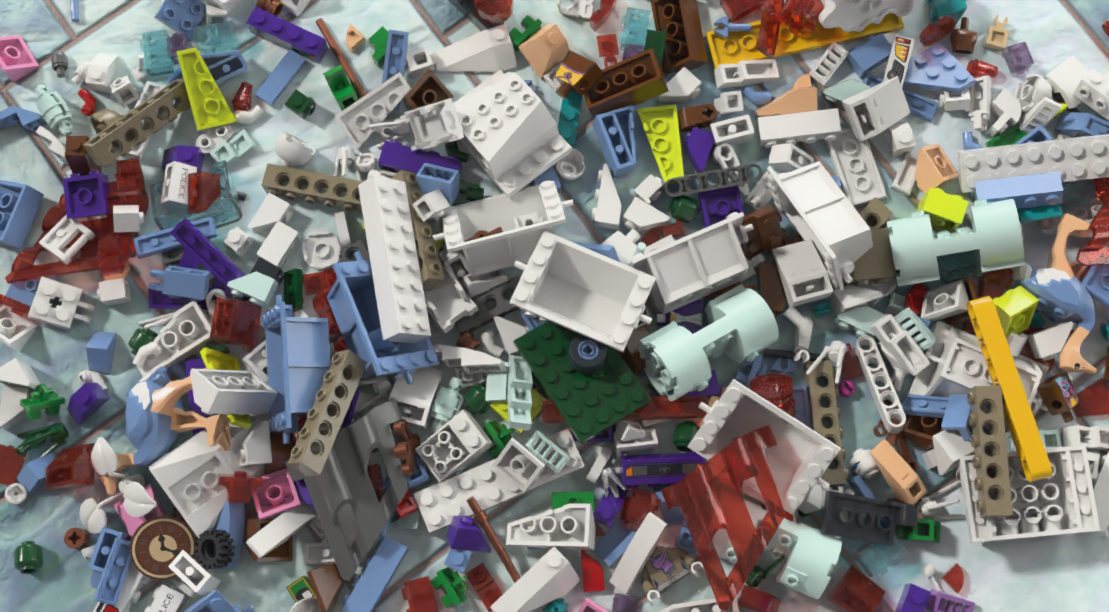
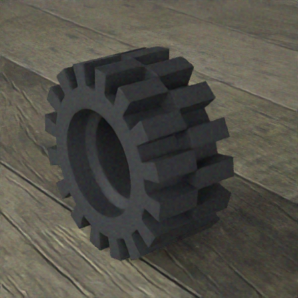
[195,530,235,569]

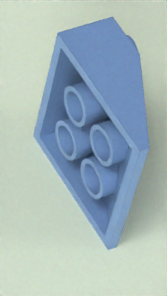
[0,180,44,249]

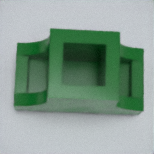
[369,26,401,68]
[552,492,594,514]
[896,518,941,543]

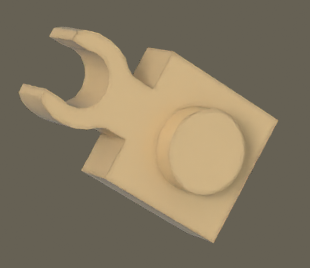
[984,15,1009,51]

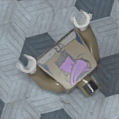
[641,546,706,606]

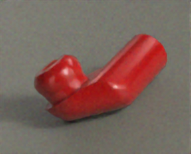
[78,88,97,116]

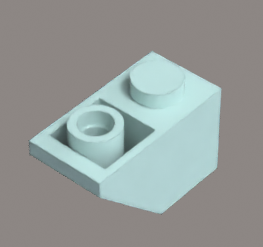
[823,78,870,102]
[227,271,278,306]
[833,305,884,338]

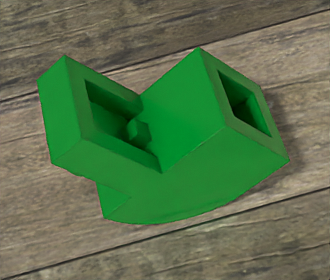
[323,65,358,111]

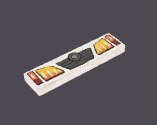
[882,35,915,87]

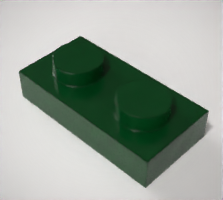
[284,268,304,312]

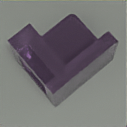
[612,593,639,612]

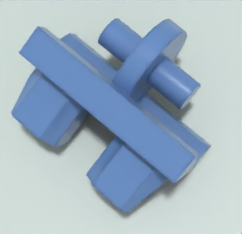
[735,353,771,389]

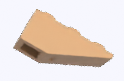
[755,86,818,117]
[870,439,927,505]

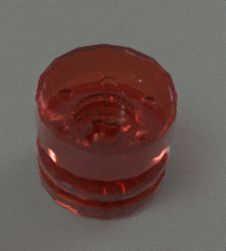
[749,373,796,418]

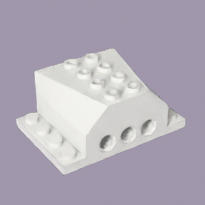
[453,70,572,198]
[958,445,1100,543]

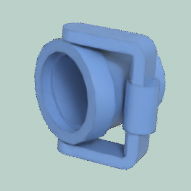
[368,327,402,355]

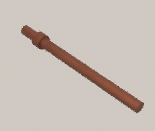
[316,18,368,100]
[466,496,521,583]

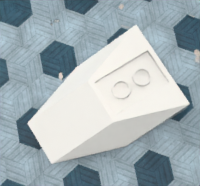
[149,413,282,539]

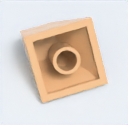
[518,24,569,79]
[914,143,959,193]

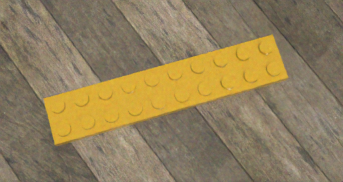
[705,7,904,69]

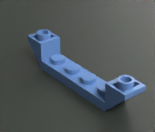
[0,106,47,132]
[1055,112,1109,138]

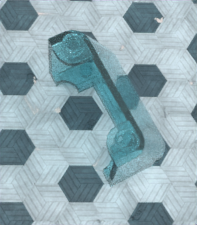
[149,160,243,230]

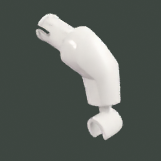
[783,307,813,364]
[875,335,910,392]

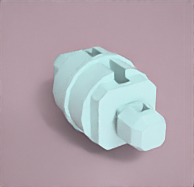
[35,85,73,136]
[430,377,464,432]

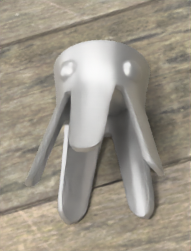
[600,468,626,498]

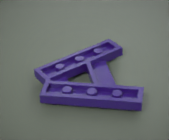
[148,217,245,310]

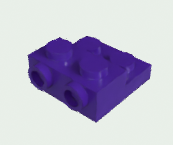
[63,171,110,219]
[698,185,745,228]

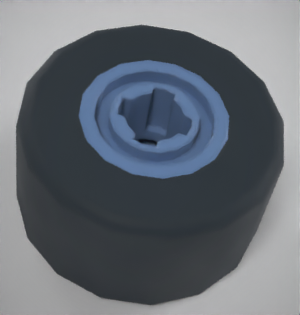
[568,334,607,374]

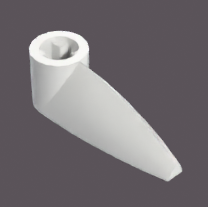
[710,143,750,196]

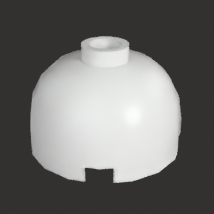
[1014,73,1052,113]
[275,131,316,168]

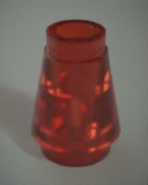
[966,59,998,78]
[232,82,253,111]

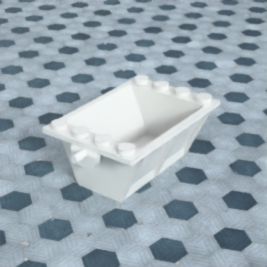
[766,161,873,291]
[433,181,574,277]
[631,212,754,315]
[509,230,656,352]
[908,321,1049,433]
[688,379,841,515]

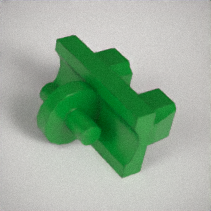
[509,15,542,52]
[20,384,65,420]
[483,420,515,459]
[431,567,468,608]

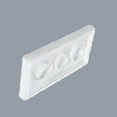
[826,127,887,207]

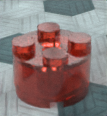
[474,0,514,24]
[777,0,824,35]
[620,487,660,532]

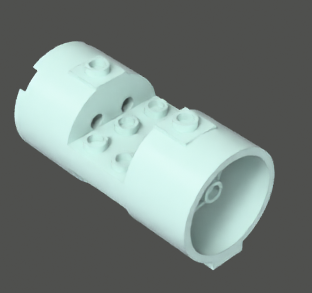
[887,199,1025,286]
[637,284,779,401]
[697,487,842,599]

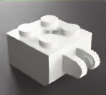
[28,277,95,330]

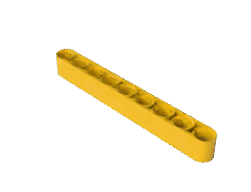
[967,296,1052,482]

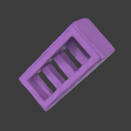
[926,589,975,612]

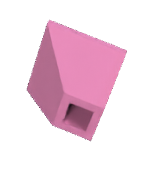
[114,483,168,539]

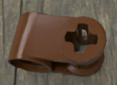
[677,104,717,132]

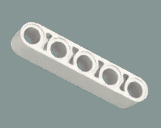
[855,335,906,434]

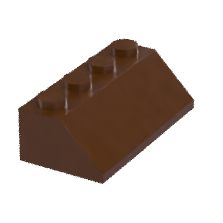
[651,0,708,73]
[584,48,669,119]

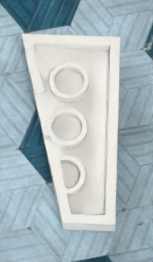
[334,72,411,150]

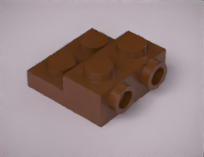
[740,205,788,259]

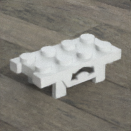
[400,98,464,151]
[423,262,478,333]

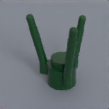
[450,179,484,206]
[17,422,69,458]
[744,538,785,587]

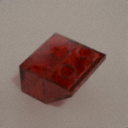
[210,297,263,347]
[46,443,95,491]
[826,565,885,612]

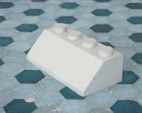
[190,369,278,415]

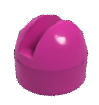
[838,380,855,397]

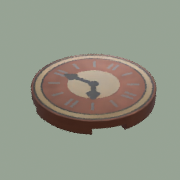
[130,515,196,580]

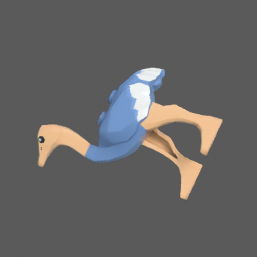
[1012,214,1109,374]
[96,366,231,496]

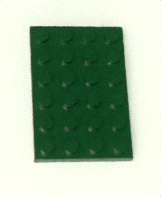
[513,321,651,445]

